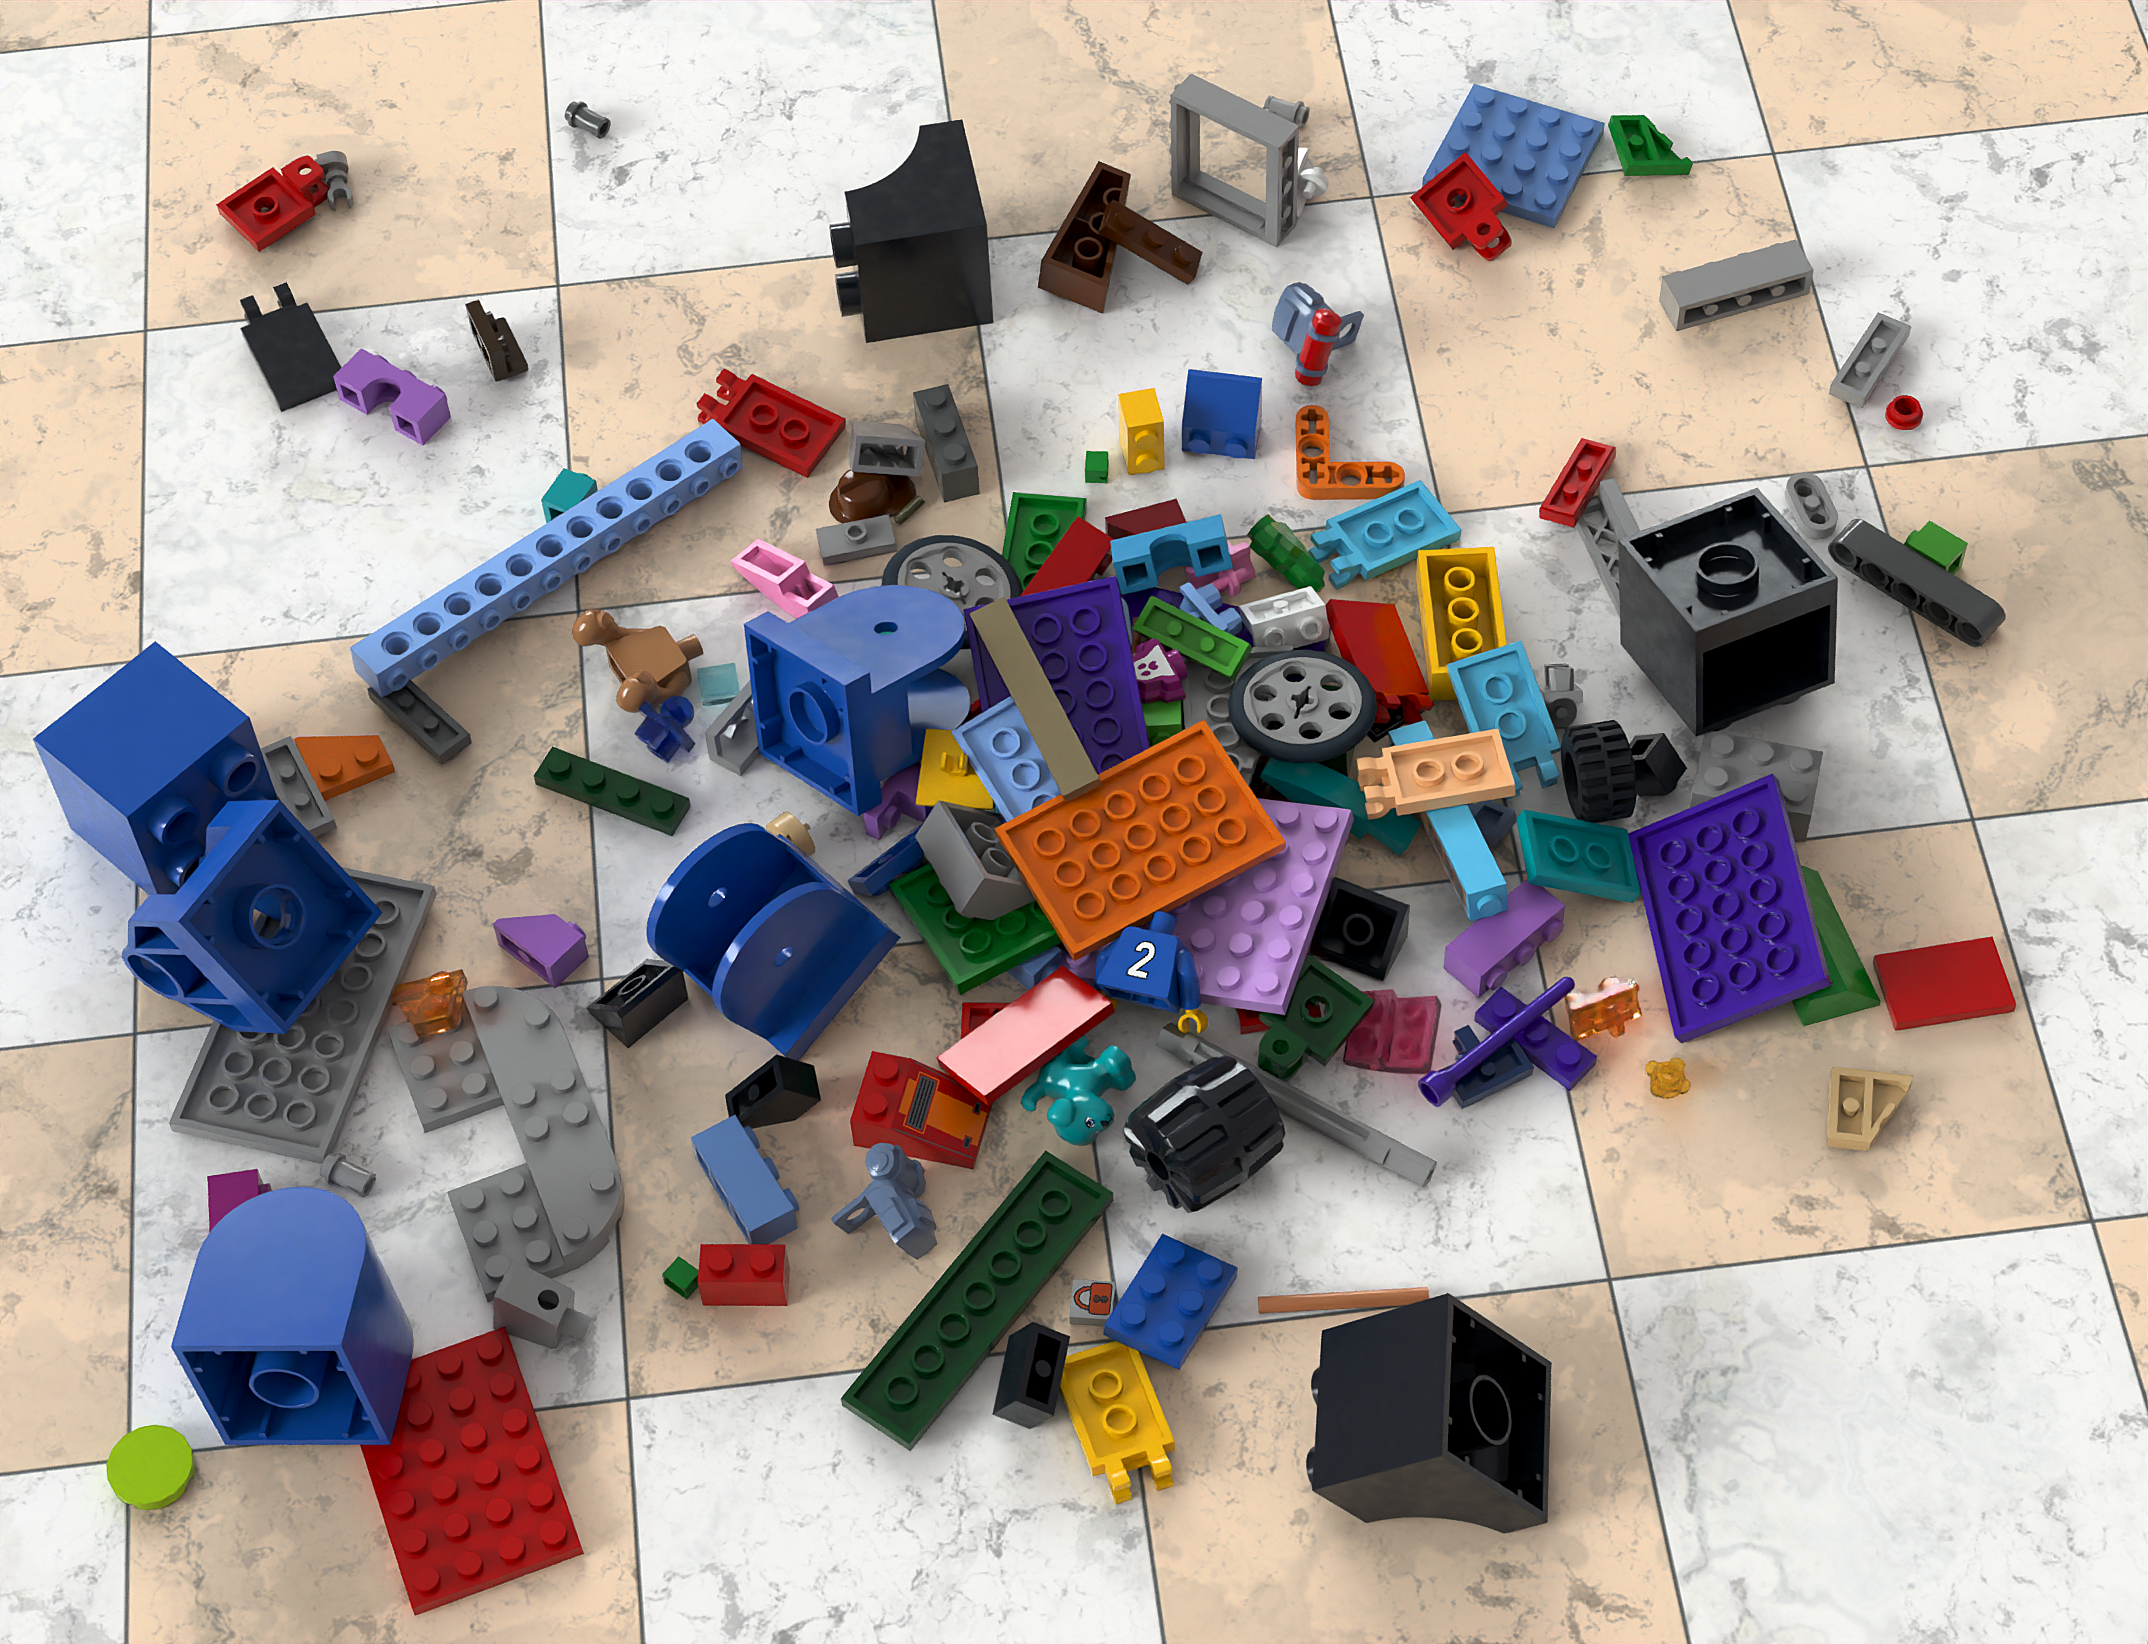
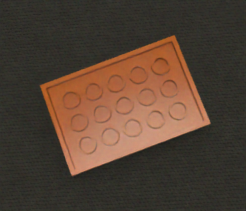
[995,720,1286,961]

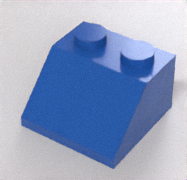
[1182,369,1262,459]

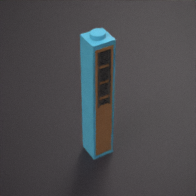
[1388,720,1508,922]

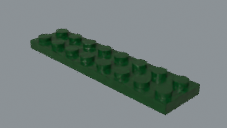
[841,1150,1114,1451]

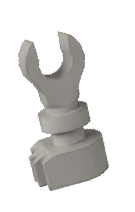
[315,151,353,211]

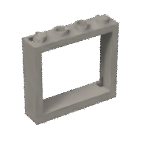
[1169,74,1299,247]

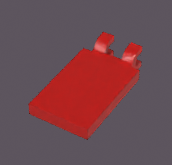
[697,369,846,478]
[1325,599,1434,725]

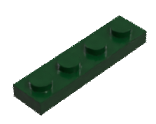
[534,746,691,836]

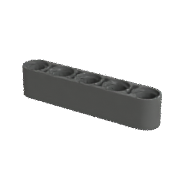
[1828,519,2006,647]

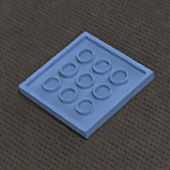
[1422,84,1605,228]

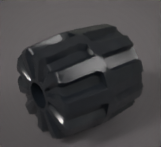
[1124,1056,1286,1213]

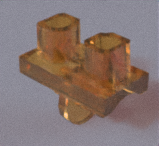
[1564,975,1642,1041]

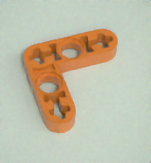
[1295,405,1405,500]

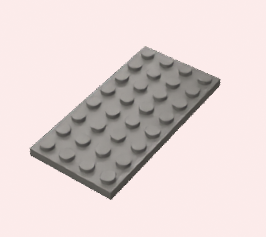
[169,867,437,1164]

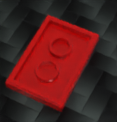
[1872,936,2016,1031]

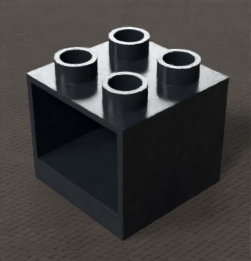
[1618,488,1838,737]

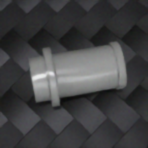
[1263,95,1310,128]
[320,1153,376,1198]

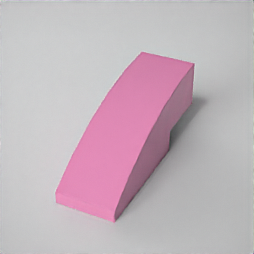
[731,539,839,619]

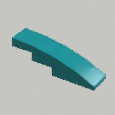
[1259,758,1422,856]

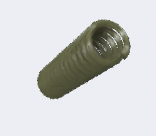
[894,495,925,525]

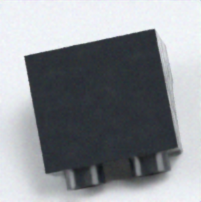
[829,119,994,343]
[1306,1293,1552,1534]

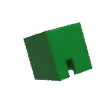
[1085,451,1109,483]
[662,1256,699,1300]

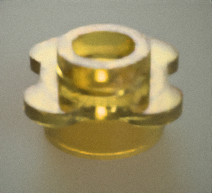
[1645,1057,1691,1099]

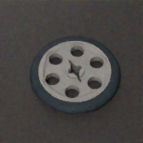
[881,535,1023,649]
[1228,650,1377,764]

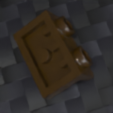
[465,299,529,382]

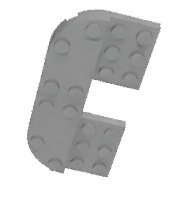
[387,986,624,1302]

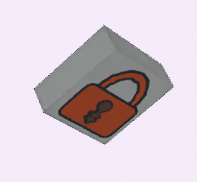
[1069,1279,1116,1326]

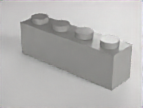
[1659,239,1814,331]

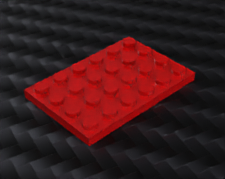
[360,1326,584,1616]

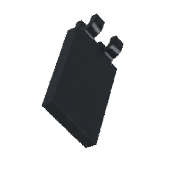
[240,282,342,412]

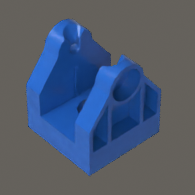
[121,800,383,1034]

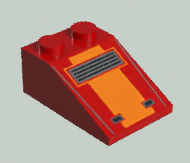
[850,1051,993,1170]

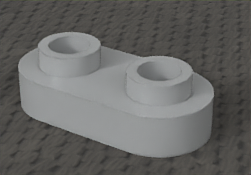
[1785,472,1838,539]

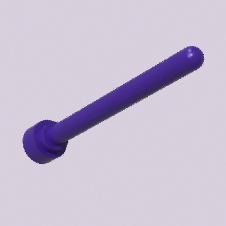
[1418,976,1575,1107]

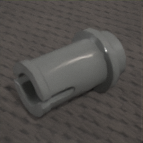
[565,101,611,139]

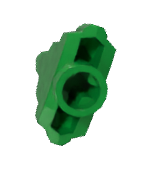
[1247,514,1325,592]

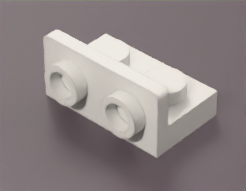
[1239,586,1330,648]

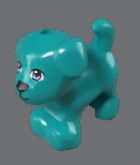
[1020,1035,1136,1146]

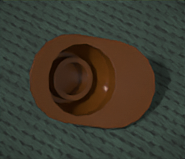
[829,469,916,523]

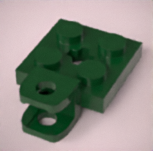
[1257,955,1375,1082]

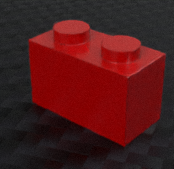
[698,1244,790,1306]

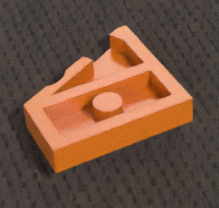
[294,735,395,801]

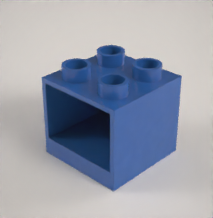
[33,641,278,895]

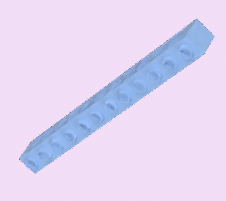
[350,419,743,697]

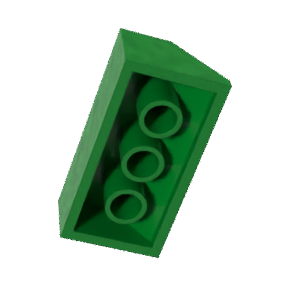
[1792,865,1881,1026]

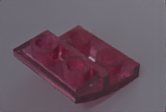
[1343,989,1442,1074]

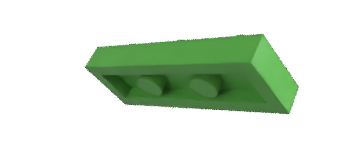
[1132,595,1253,681]

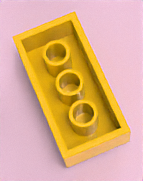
[1416,547,1507,701]

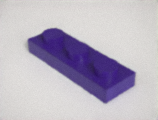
[1474,987,1597,1091]

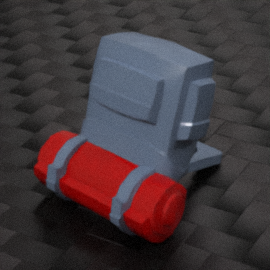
[1272,282,1364,386]

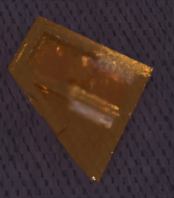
[392,969,468,1038]

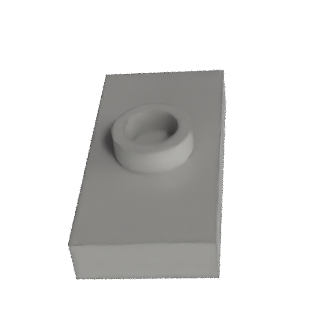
[816,514,897,565]

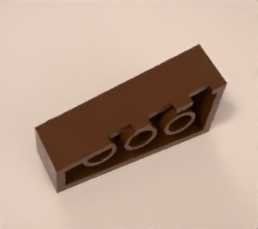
[1038,161,1131,314]

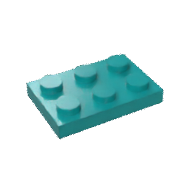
[1516,809,1641,903]

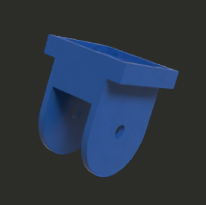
[744,585,971,816]
[646,823,901,1061]

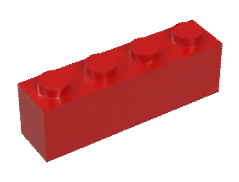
[1020,516,1115,597]

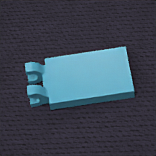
[1308,480,1462,590]
[1446,640,1561,800]

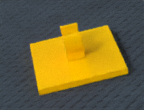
[916,729,994,811]

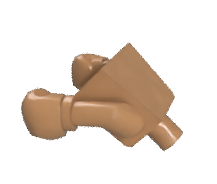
[572,609,704,716]

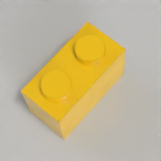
[1118,388,1165,475]

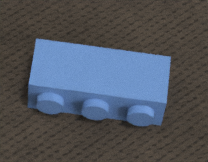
[691,1115,799,1244]

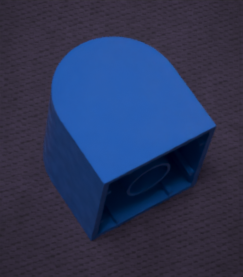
[171,1187,414,1445]

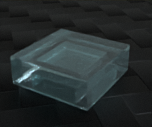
[697,663,740,707]

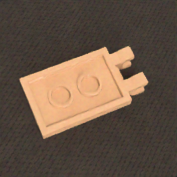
[1356,729,1516,820]

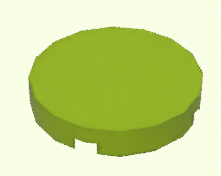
[106,1424,196,1511]

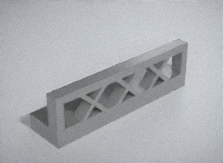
[1576,478,1640,618]
[705,680,760,776]

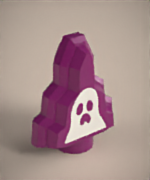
[1132,638,1188,704]

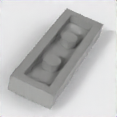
[1829,312,1911,408]
[261,736,337,838]

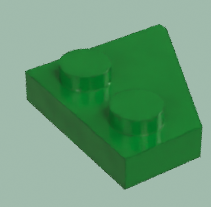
[1608,115,1693,176]

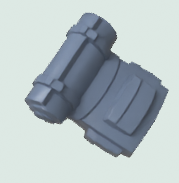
[831,1143,937,1260]

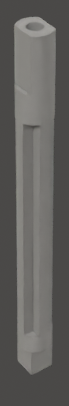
[1156,1022,1437,1188]

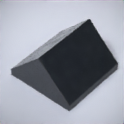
[1309,877,1410,981]
[587,959,689,1048]

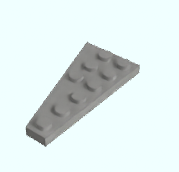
[1181,645,1294,786]

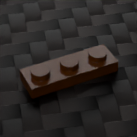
[1098,199,1203,285]

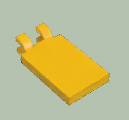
[1059,1341,1175,1505]

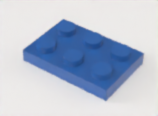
[1103,1233,1238,1370]

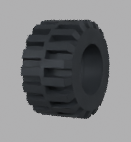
[1561,720,1637,823]

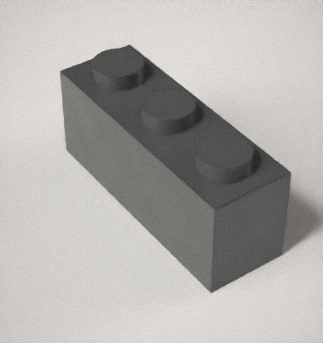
[913,384,980,503]

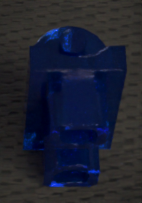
[634,696,696,763]

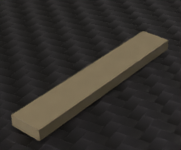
[970,596,1102,802]

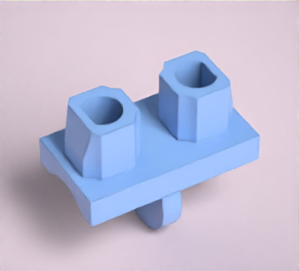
[1180,582,1242,636]

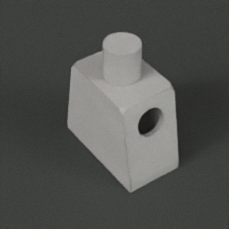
[848,421,925,476]
[493,1260,594,1349]

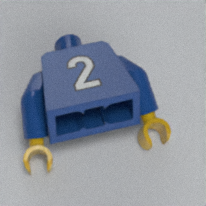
[1093,911,1208,1034]

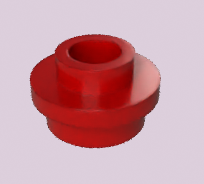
[1885,395,1923,430]

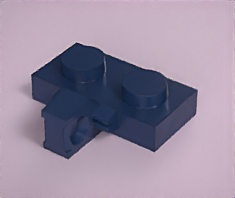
[1443,1025,1534,1109]

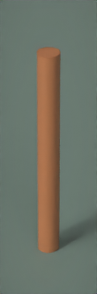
[1258,1287,1429,1314]

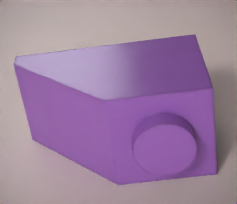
[493,914,589,988]

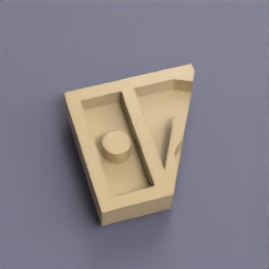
[1826,1066,1913,1151]

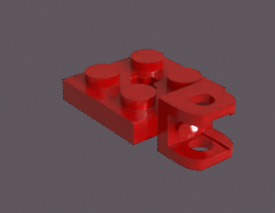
[1410,152,1512,261]
[216,155,329,252]

